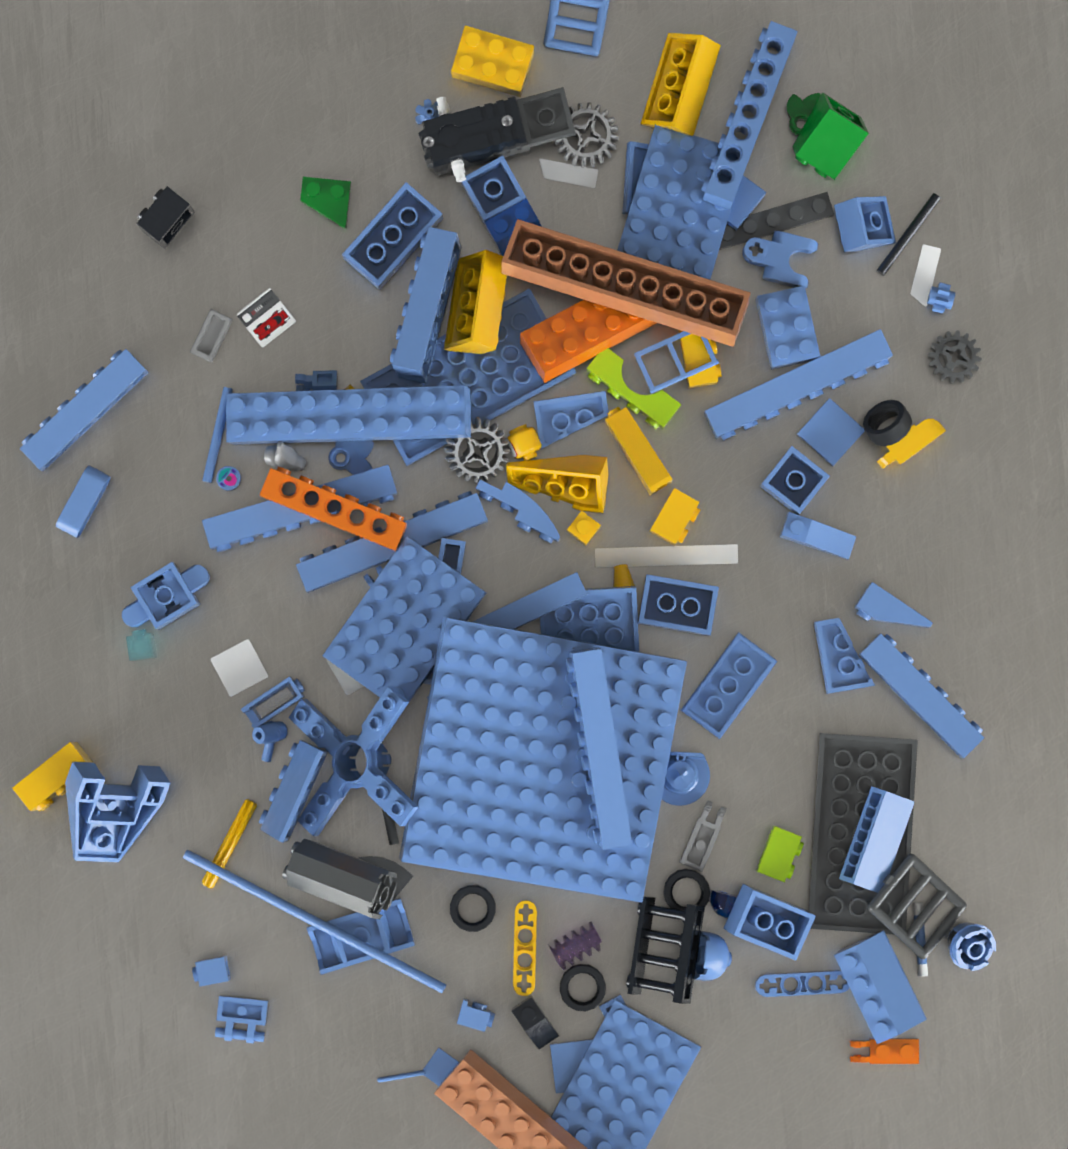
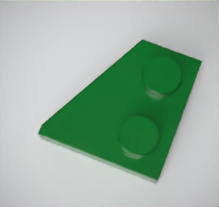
[300,177,351,229]

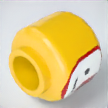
[507,424,542,461]

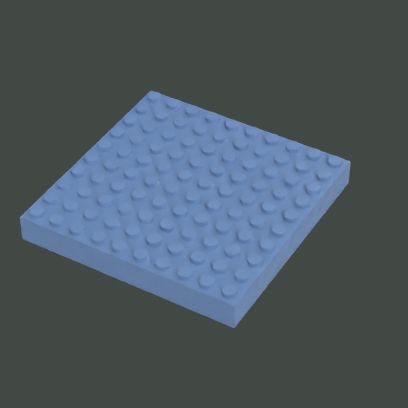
[399,617,687,903]

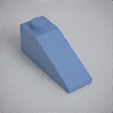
[780,512,856,560]
[854,582,933,628]

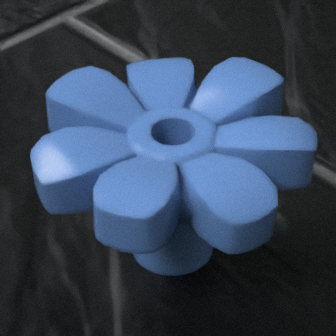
[415,99,439,124]

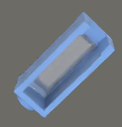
[241,676,305,728]

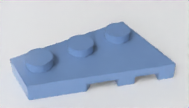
[622,141,649,215]
[533,391,609,449]
[814,618,875,694]

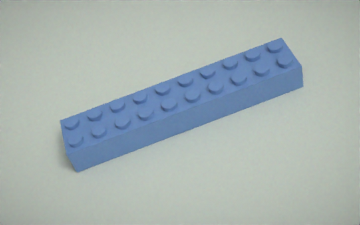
[226,385,471,445]

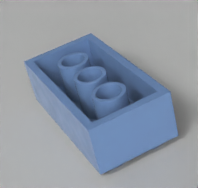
[342,182,443,290]

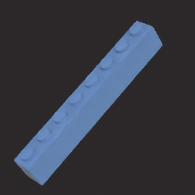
[704,329,893,441]
[202,465,398,552]
[296,491,488,593]
[566,647,632,849]

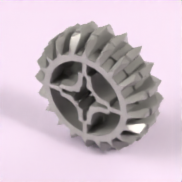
[554,102,619,168]
[444,417,510,483]

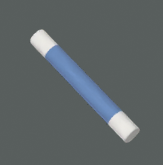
[913,902,928,977]

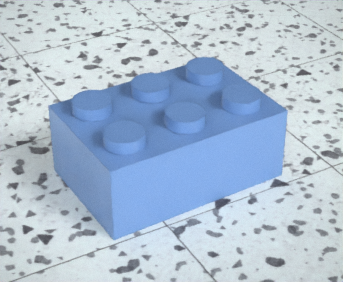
[755,286,820,370]
[638,574,719,636]
[723,884,816,961]

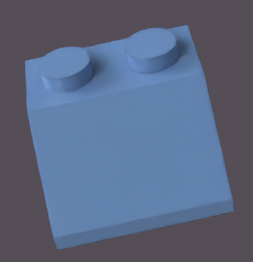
[834,196,896,252]

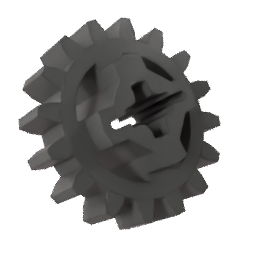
[928,330,982,384]

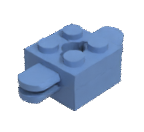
[122,562,210,630]

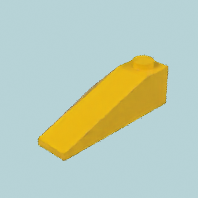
[506,455,609,513]

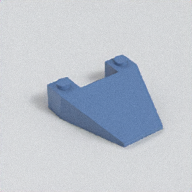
[65,762,171,862]

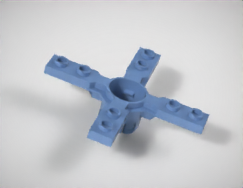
[289,687,418,836]

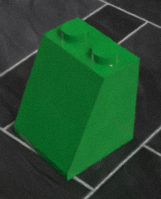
[792,93,869,180]

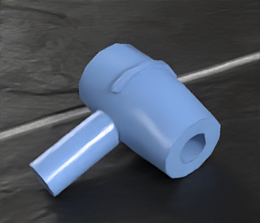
[252,721,287,762]

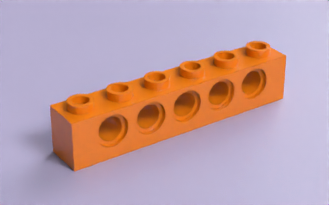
[260,466,408,551]

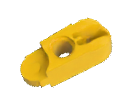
[877,419,946,469]

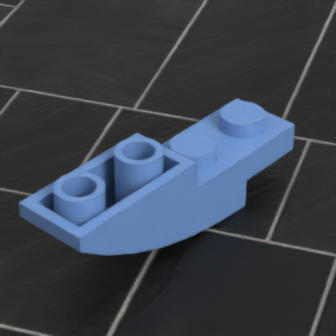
[476,480,560,544]

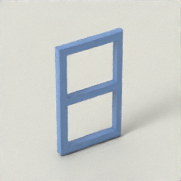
[634,331,719,394]

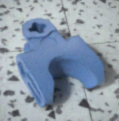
[742,231,819,289]

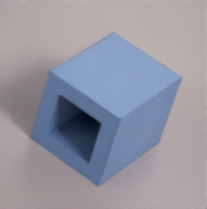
[192,955,231,987]

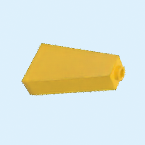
[605,407,672,496]

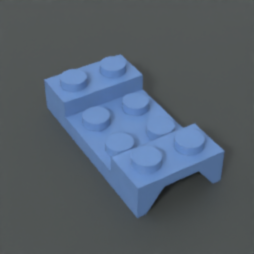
[307,898,415,975]

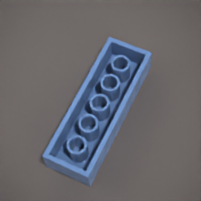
[390,227,462,384]

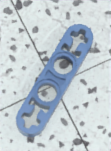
[755,970,849,997]

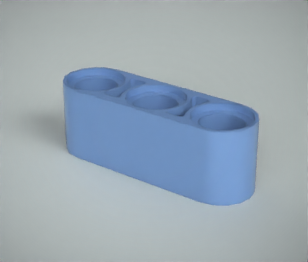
[56,465,111,538]

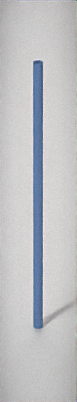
[183,850,446,993]

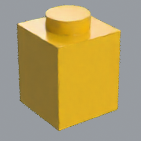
[567,511,601,546]

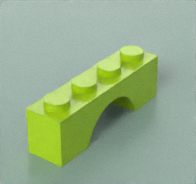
[586,348,681,430]

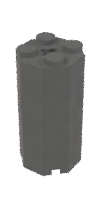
[282,839,397,920]

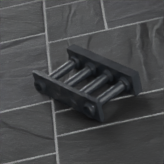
[626,896,705,1004]

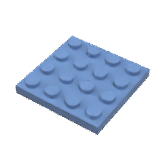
[540,586,639,652]

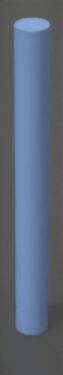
[202,387,233,483]

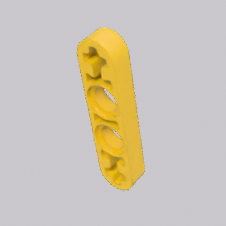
[513,900,537,996]

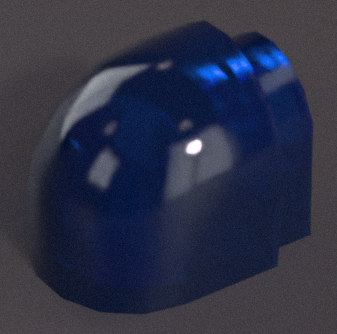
[710,890,737,919]

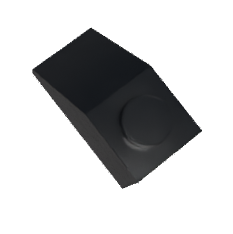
[511,995,559,1049]

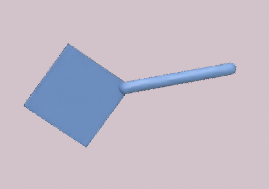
[377,1048,459,1086]

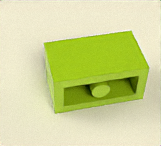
[756,826,804,883]

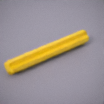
[202,799,257,889]

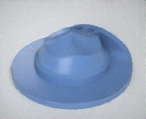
[661,752,710,806]

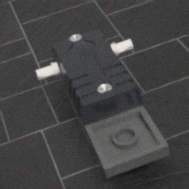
[418,87,576,182]

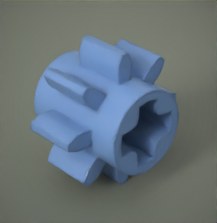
[927,282,955,314]

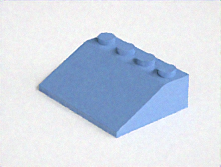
[259,740,328,843]

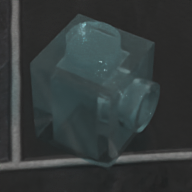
[126,629,157,662]

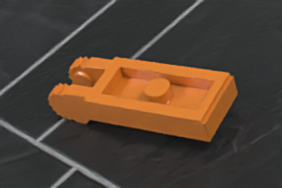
[850,1038,919,1064]

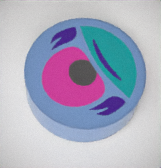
[216,466,241,491]

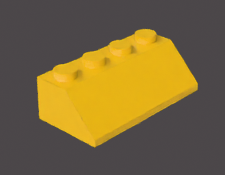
[640,33,721,136]
[444,249,508,354]

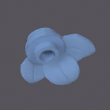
[328,441,374,475]

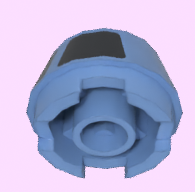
[948,922,996,971]

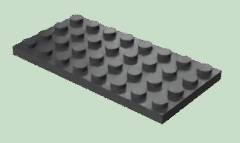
[808,733,918,935]

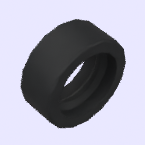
[863,400,912,446]
[663,869,710,910]
[450,885,496,932]
[560,964,606,1012]

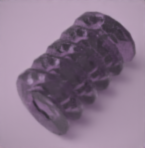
[548,921,602,970]

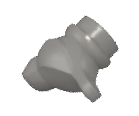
[264,441,306,471]

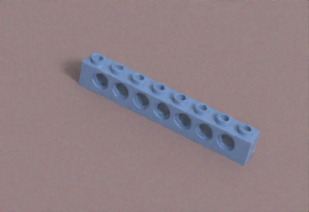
[701,21,798,210]

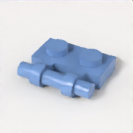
[215,995,268,1044]

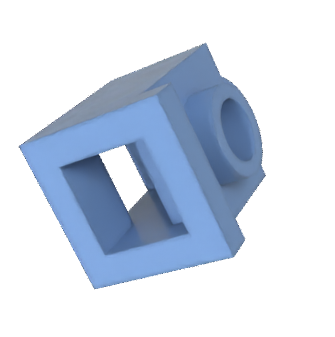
[457,998,495,1032]

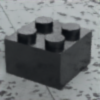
[136,186,195,249]

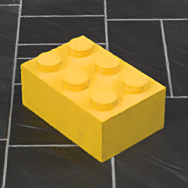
[451,25,534,97]
[12,742,93,811]

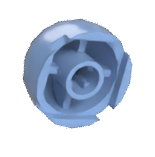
[694,931,732,981]

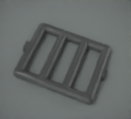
[868,854,967,959]

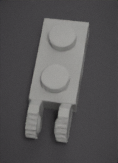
[679,801,727,872]

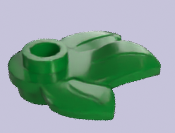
[786,93,821,136]

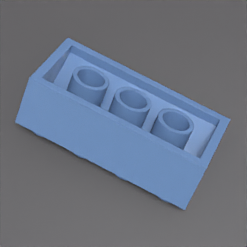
[834,930,927,1044]

